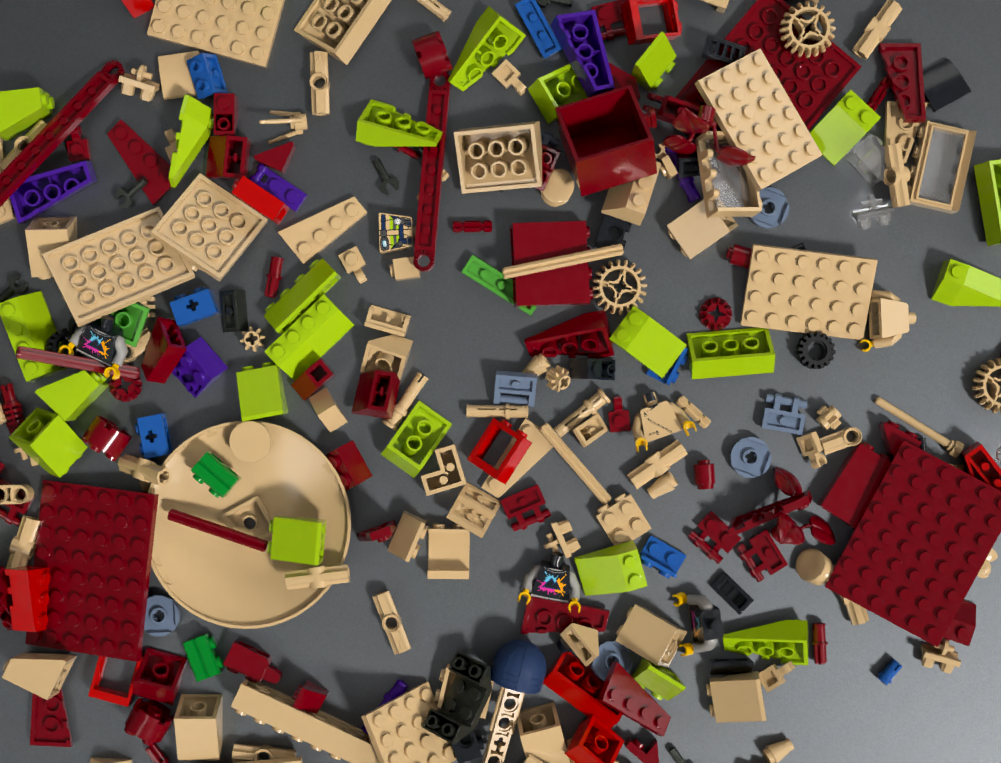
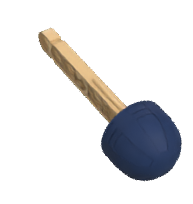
[482,640,546,763]

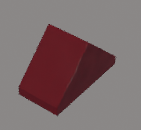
[254,141,296,174]

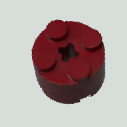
[412,31,453,79]
[82,415,132,462]
[124,698,174,746]

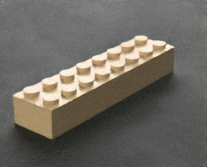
[231,679,380,763]

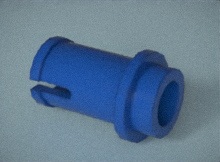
[877,658,903,686]

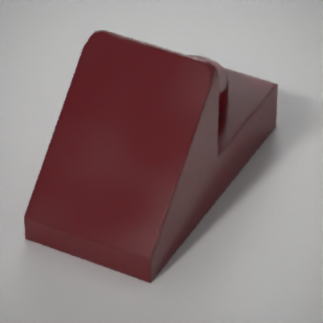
[624,737,659,763]

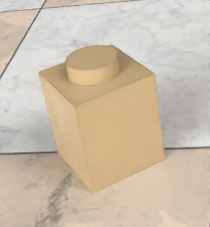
[390,256,421,281]

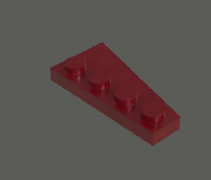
[878,43,926,123]
[107,120,172,206]
[727,490,812,537]
[356,519,397,543]
[520,593,610,634]
[598,662,671,737]
[30,687,73,747]

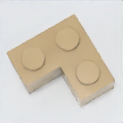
[421,444,467,496]

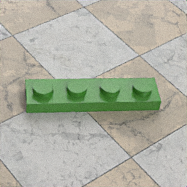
[461,255,536,316]

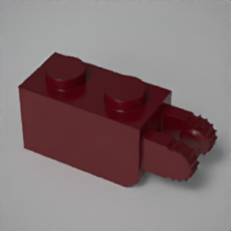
[642,93,699,124]
[223,639,282,683]

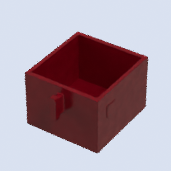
[555,85,657,197]

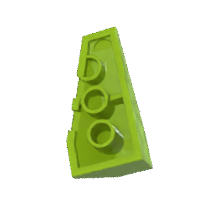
[448,6,526,91]
[168,94,214,188]
[356,99,443,147]
[930,259,1001,307]
[723,619,808,665]

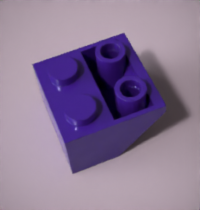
[172,337,228,398]

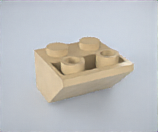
[387,511,428,562]

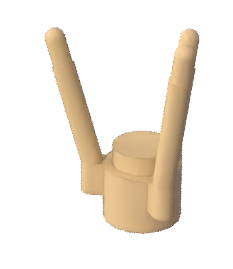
[259,110,308,144]

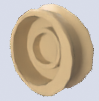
[540,168,574,207]
[796,548,833,585]

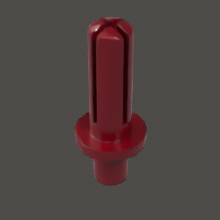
[395,147,420,160]

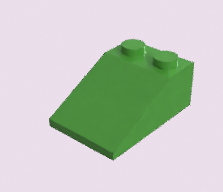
[101,302,150,347]

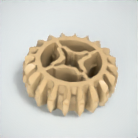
[779,1,836,58]
[592,259,647,315]
[972,358,1001,413]

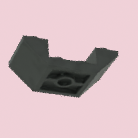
[422,651,492,745]

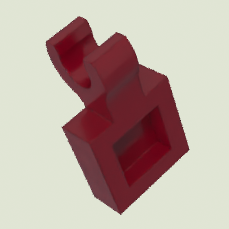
[66,126,91,163]
[608,396,631,433]

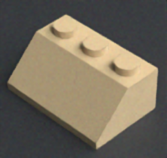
[601,161,661,226]

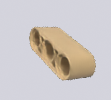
[0,484,34,504]

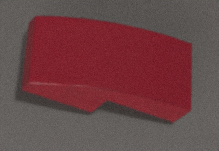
[534,143,562,191]

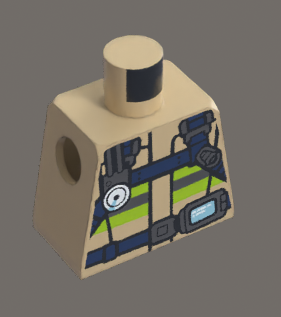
[379,213,416,254]

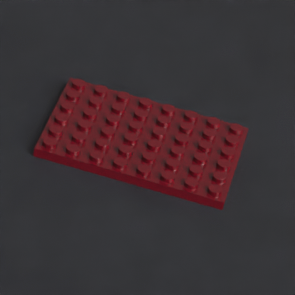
[675,0,862,180]
[824,440,1001,647]
[25,480,159,662]

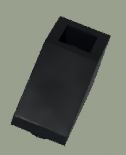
[569,358,615,380]

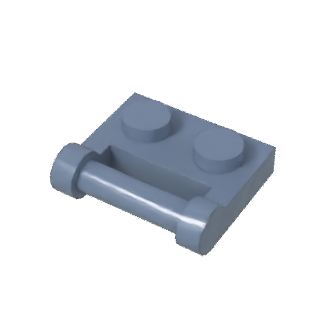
[493,370,537,407]

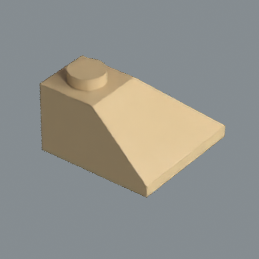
[360,334,413,380]

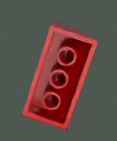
[543,652,622,729]

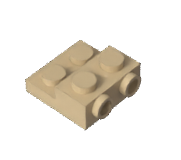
[595,493,652,546]

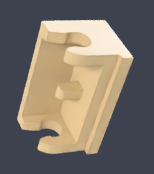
[364,305,411,338]

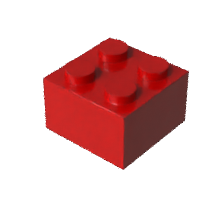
[564,715,624,763]

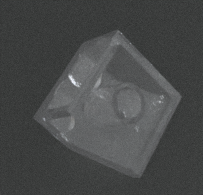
[844,134,885,186]

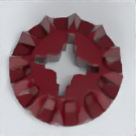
[699,298,732,330]
[109,375,142,402]

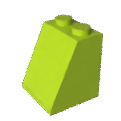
[0,87,55,141]
[236,362,289,422]
[35,370,109,421]
[9,407,88,478]
[267,516,326,565]

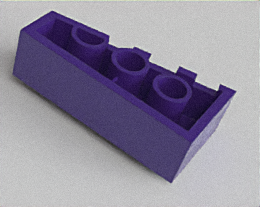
[550,10,615,98]
[10,161,97,224]

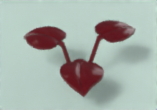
[662,105,756,166]
[770,467,836,545]

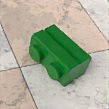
[191,451,241,498]
[182,632,224,682]

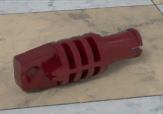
[0,383,25,435]

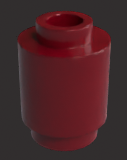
[726,244,752,269]
[694,460,716,490]

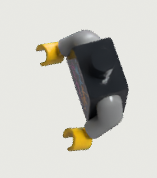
[58,314,128,380]
[517,552,581,613]
[672,592,723,656]

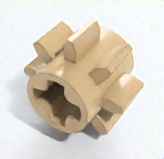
[240,326,267,352]
[545,365,571,392]
[816,405,842,430]

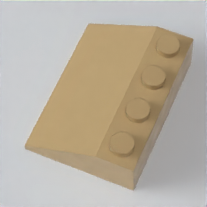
[294,0,391,65]
[454,121,542,194]

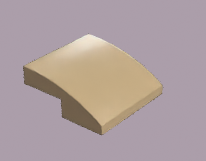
[158,51,200,100]
[446,482,501,538]

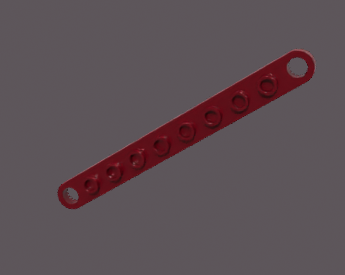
[0,60,125,207]
[413,72,451,272]

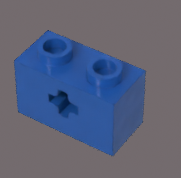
[169,287,220,327]
[135,413,173,459]

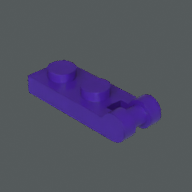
[249,163,308,213]

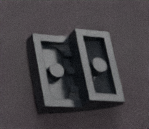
[923,59,972,113]

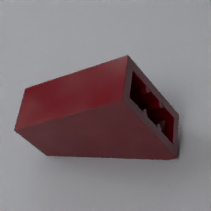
[141,317,187,384]

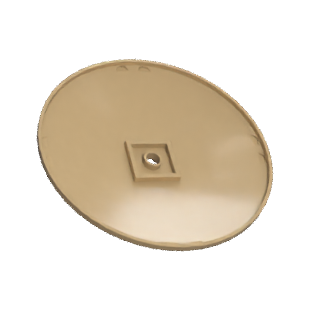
[148,421,351,629]

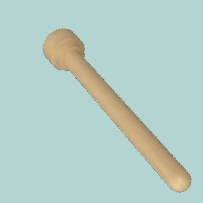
[874,397,964,458]

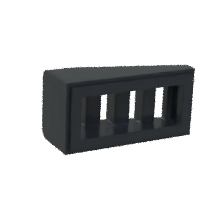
[701,35,747,65]
[710,571,755,615]

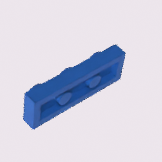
[514,0,562,60]

